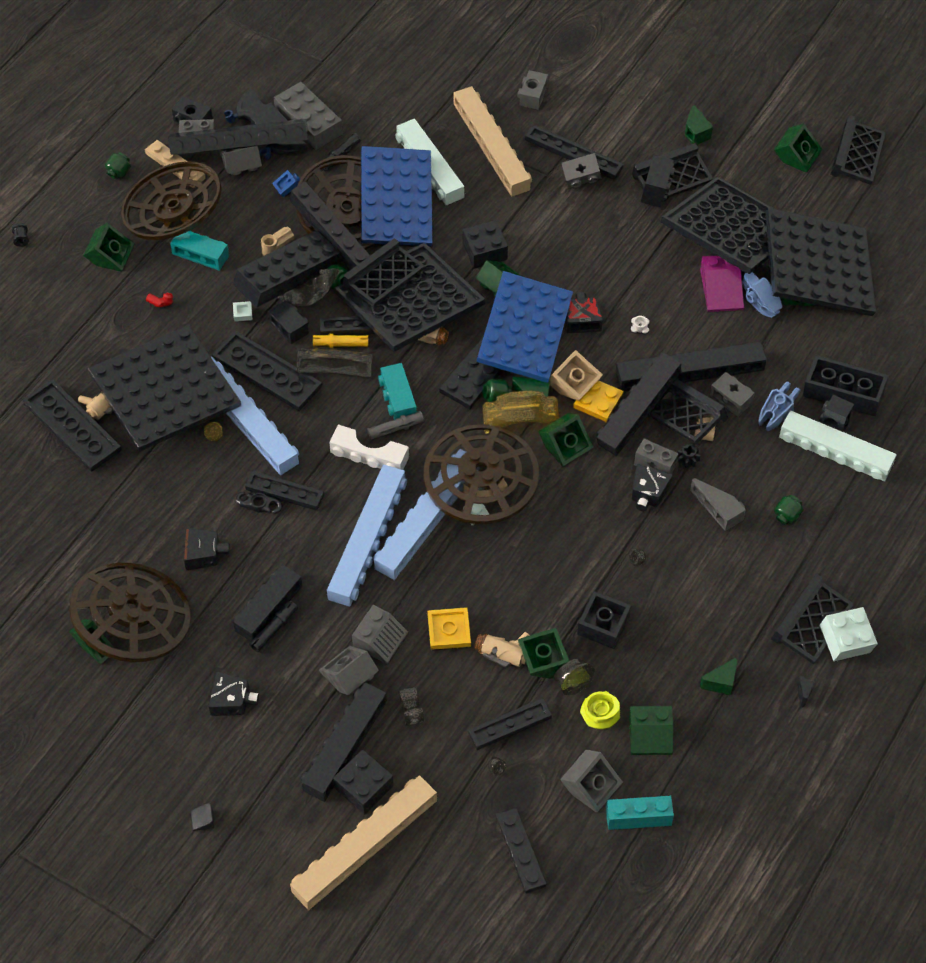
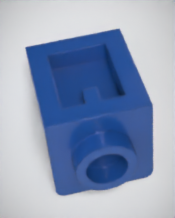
[272,170,300,197]

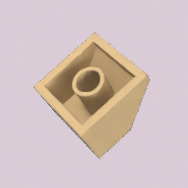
[549,350,603,401]

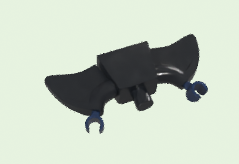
[224,89,307,160]

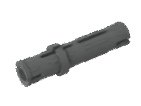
[367,411,424,440]

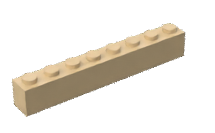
[454,86,532,197]
[290,775,437,910]

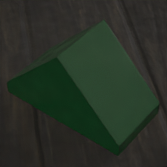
[700,658,737,695]

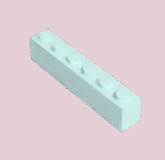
[395,119,464,205]
[779,411,896,481]

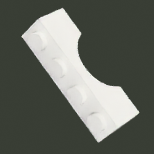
[329,425,409,470]

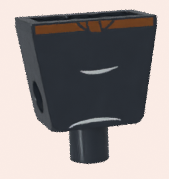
[184,528,230,570]

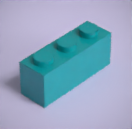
[170,228,229,271]
[378,363,417,420]
[606,796,674,830]

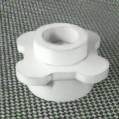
[631,316,649,333]

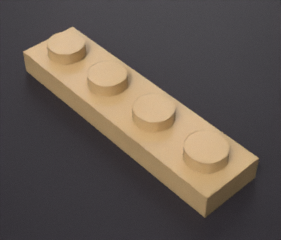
[145,140,205,188]

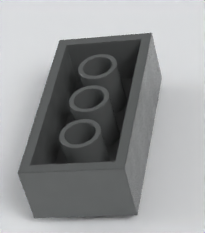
[274,82,343,150]

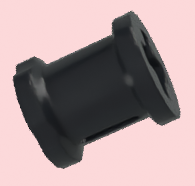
[12,223,29,247]

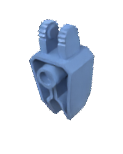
[742,272,782,318]
[759,382,800,431]

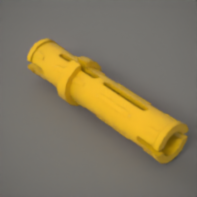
[313,334,368,348]

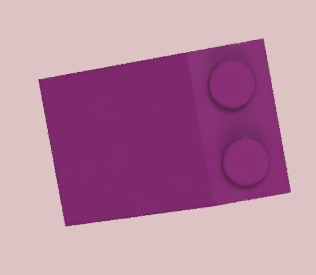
[700,256,744,312]

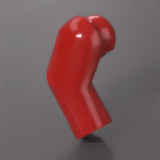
[146,293,173,308]

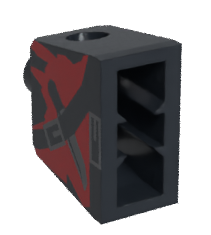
[567,292,603,333]

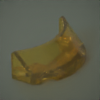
[482,391,559,434]

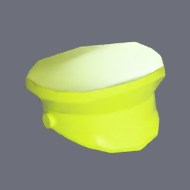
[580,691,620,729]

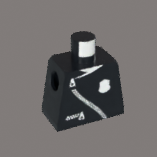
[632,464,672,511]
[208,672,259,716]

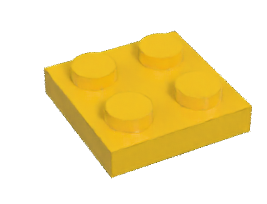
[573,380,624,422]
[427,608,471,650]

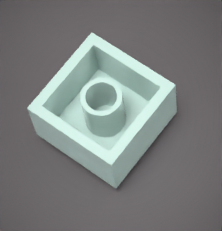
[820,607,878,661]

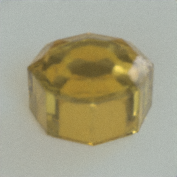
[204,422,223,441]

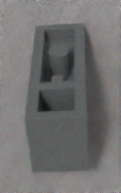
[690,478,746,531]

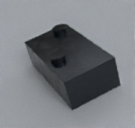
[803,355,888,417]

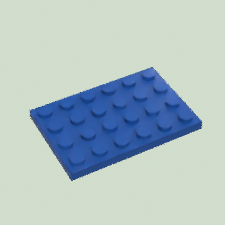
[361,146,432,246]
[476,271,573,383]

